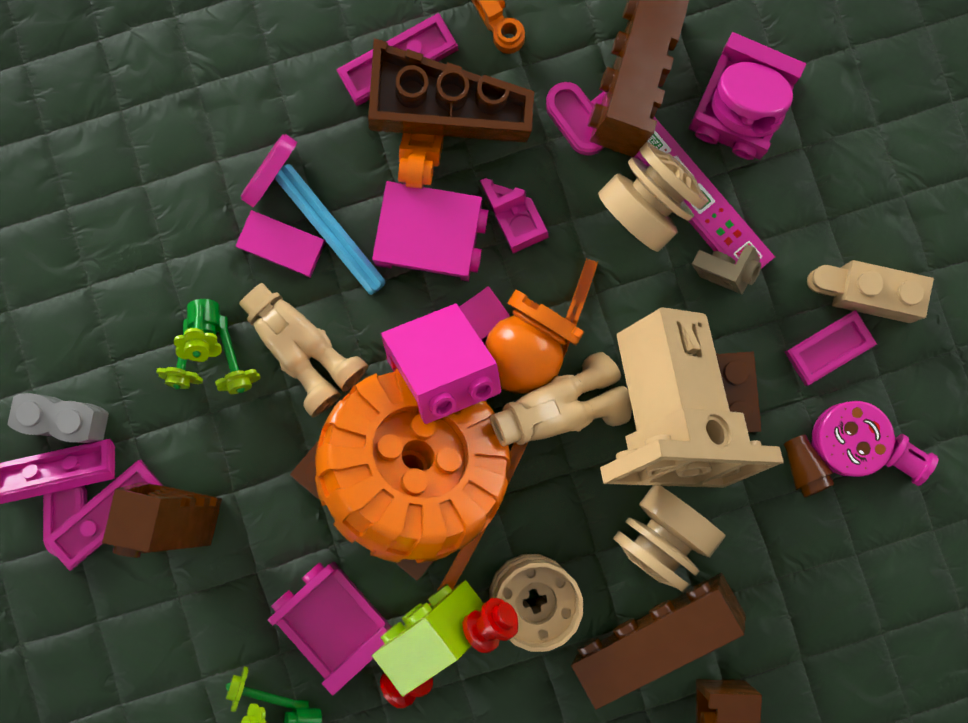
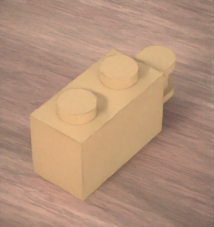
[807,260,934,323]

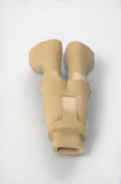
[239,283,369,418]
[490,352,632,446]

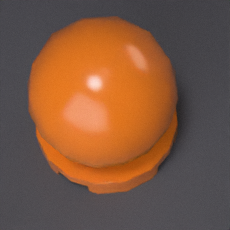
[485,289,584,394]

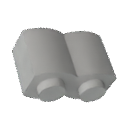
[7,393,109,443]

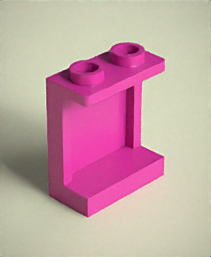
[688,32,806,160]
[372,181,489,281]
[381,303,501,424]
[268,562,392,696]

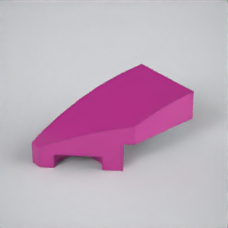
[480,178,549,253]

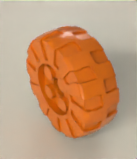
[315,368,511,563]

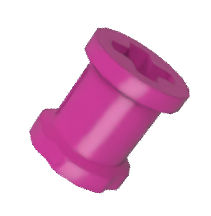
[885,434,939,486]

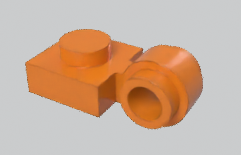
[471,0,525,54]
[398,133,444,189]

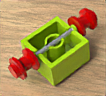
[371,580,518,708]

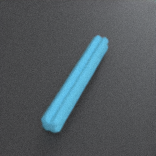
[275,164,386,295]

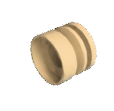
[598,142,709,252]
[613,485,726,593]
[489,554,583,652]

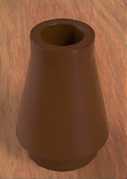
[783,434,835,498]

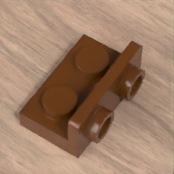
[716,351,761,433]

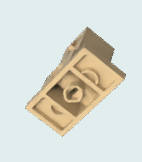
[600,307,784,488]

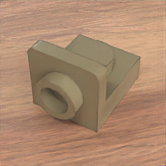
[692,244,761,295]

